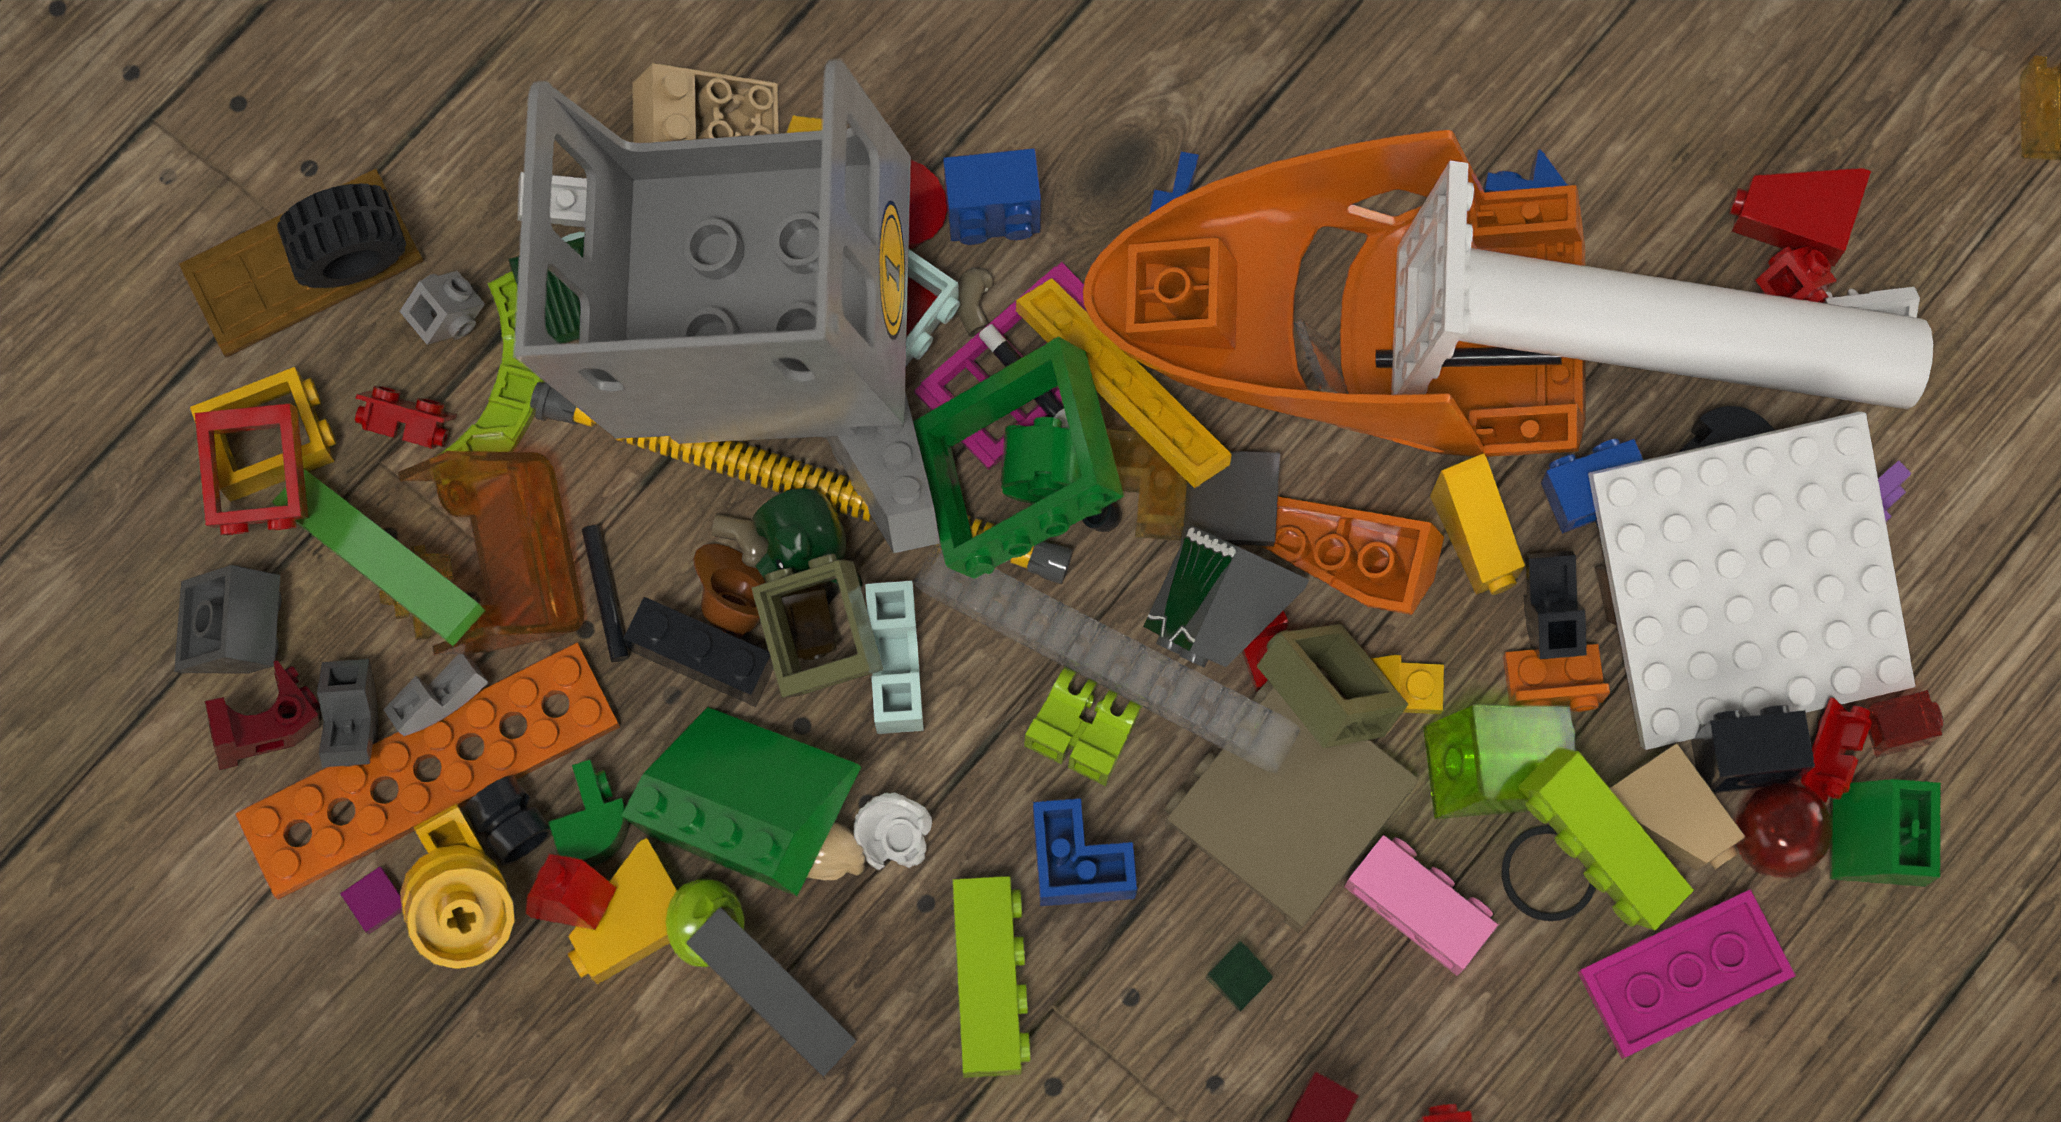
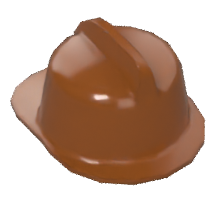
[693,544,765,639]

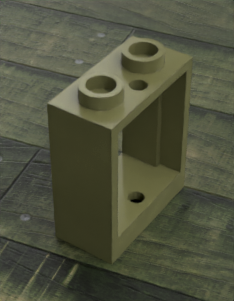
[752,554,884,698]
[1257,624,1409,748]

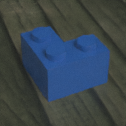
[1541,439,1643,533]
[1033,799,1137,906]

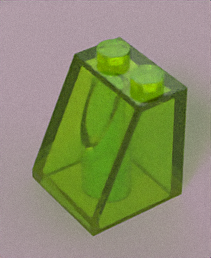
[1423,705,1575,819]

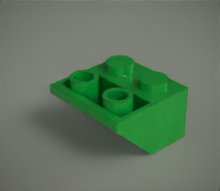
[1830,779,1941,887]

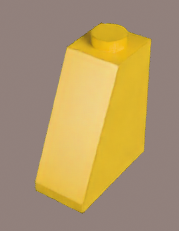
[1430,453,1525,595]
[567,838,677,985]

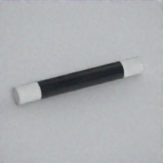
[979,324,1069,429]

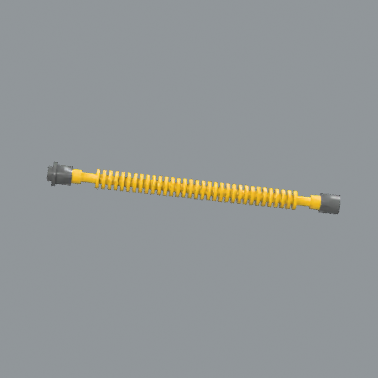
[530,382,1073,585]

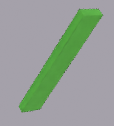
[272,469,485,646]

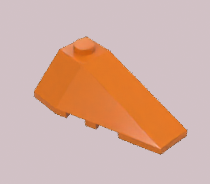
[1261,497,1444,615]

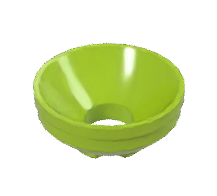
[666,879,745,967]

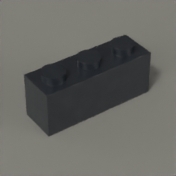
[623,597,774,707]

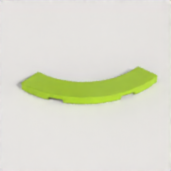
[427,271,545,504]

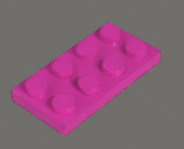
[1577,890,1796,1059]

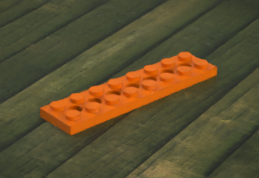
[235,642,620,900]

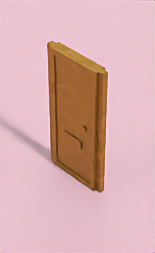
[179,169,423,357]

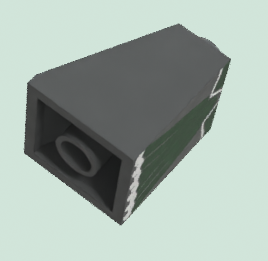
[1143,525,1309,668]

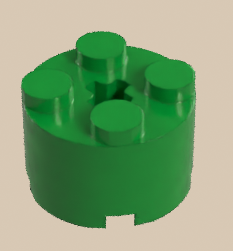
[1001,417,1082,504]

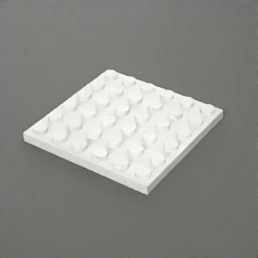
[1588,412,1915,750]

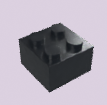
[1691,705,1815,794]

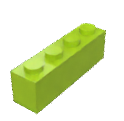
[1518,747,1694,930]
[953,876,1031,1078]

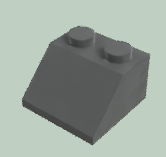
[174,565,282,674]

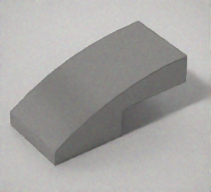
[384,652,488,736]

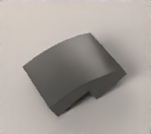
[1181,451,1280,547]

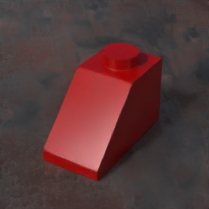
[525,854,617,930]

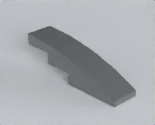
[685,907,857,1077]

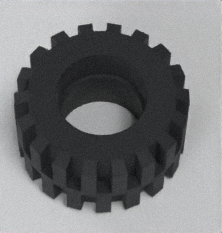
[277,183,406,288]

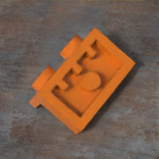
[1503,644,1610,716]

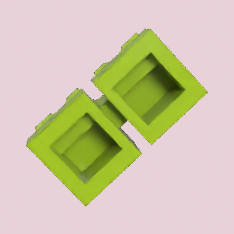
[1024,666,1143,787]

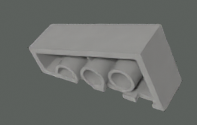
[823,393,940,553]

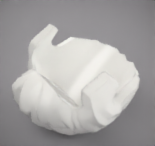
[854,792,932,870]

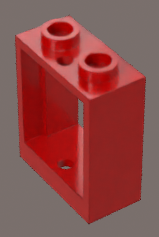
[195,403,308,535]

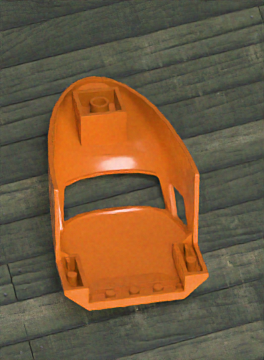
[1083,130,1586,457]

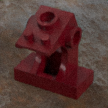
[205,660,321,770]

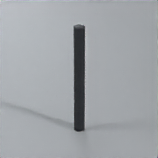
[1376,347,1562,368]

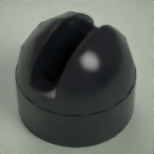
[1082,501,1122,532]

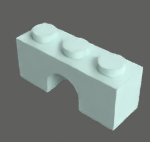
[865,581,924,734]

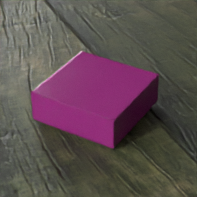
[340,866,402,935]

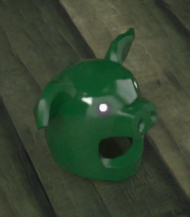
[752,488,863,587]

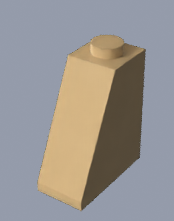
[1609,743,1745,871]

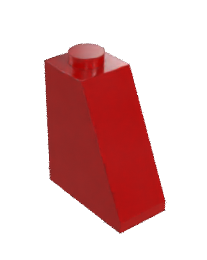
[1729,168,1871,267]

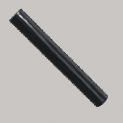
[582,525,629,662]

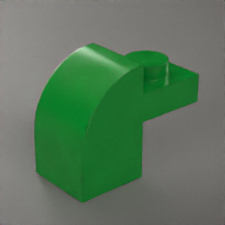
[549,759,629,867]

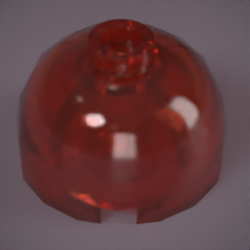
[1735,783,1833,879]

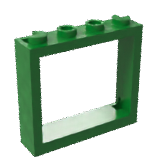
[913,337,1124,579]

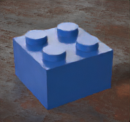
[943,148,1041,245]

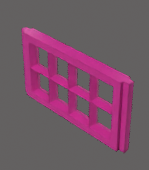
[914,262,1087,470]

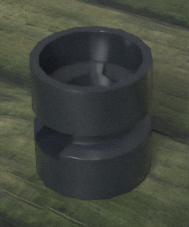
[463,775,551,866]

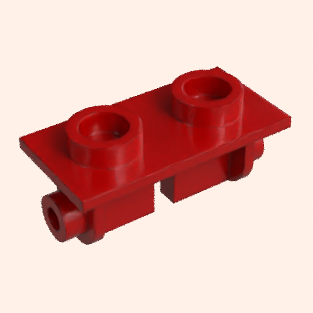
[355,386,457,449]
[1800,697,1872,803]

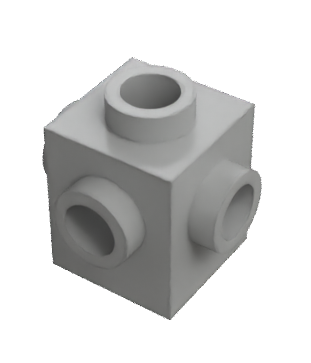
[399,271,485,345]

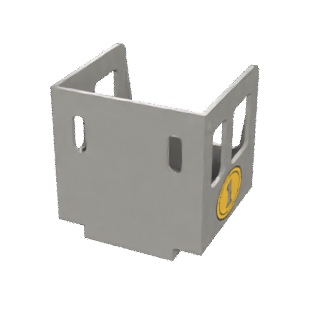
[514,59,911,444]

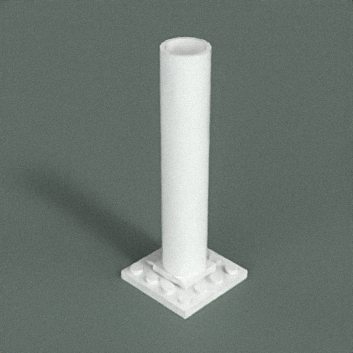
[1391,161,1933,409]

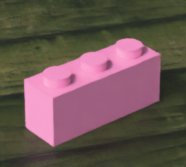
[1344,835,1498,976]

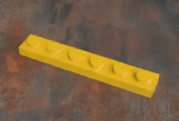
[1016,278,1232,488]

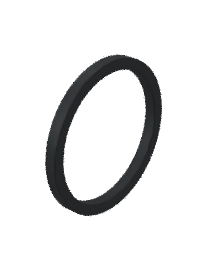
[1501,826,1596,921]

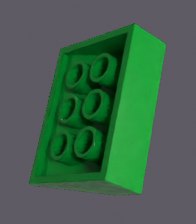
[621,707,861,896]

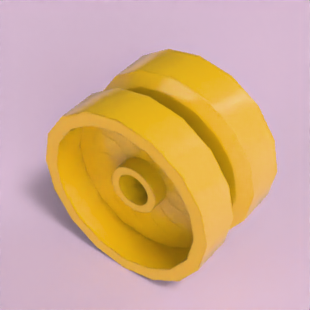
[400,845,515,969]

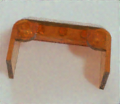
[398,451,584,655]

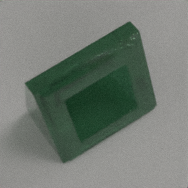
[1206,940,1274,1012]

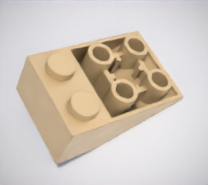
[632,63,779,143]

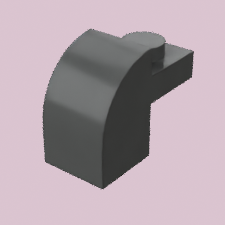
[317,659,379,767]

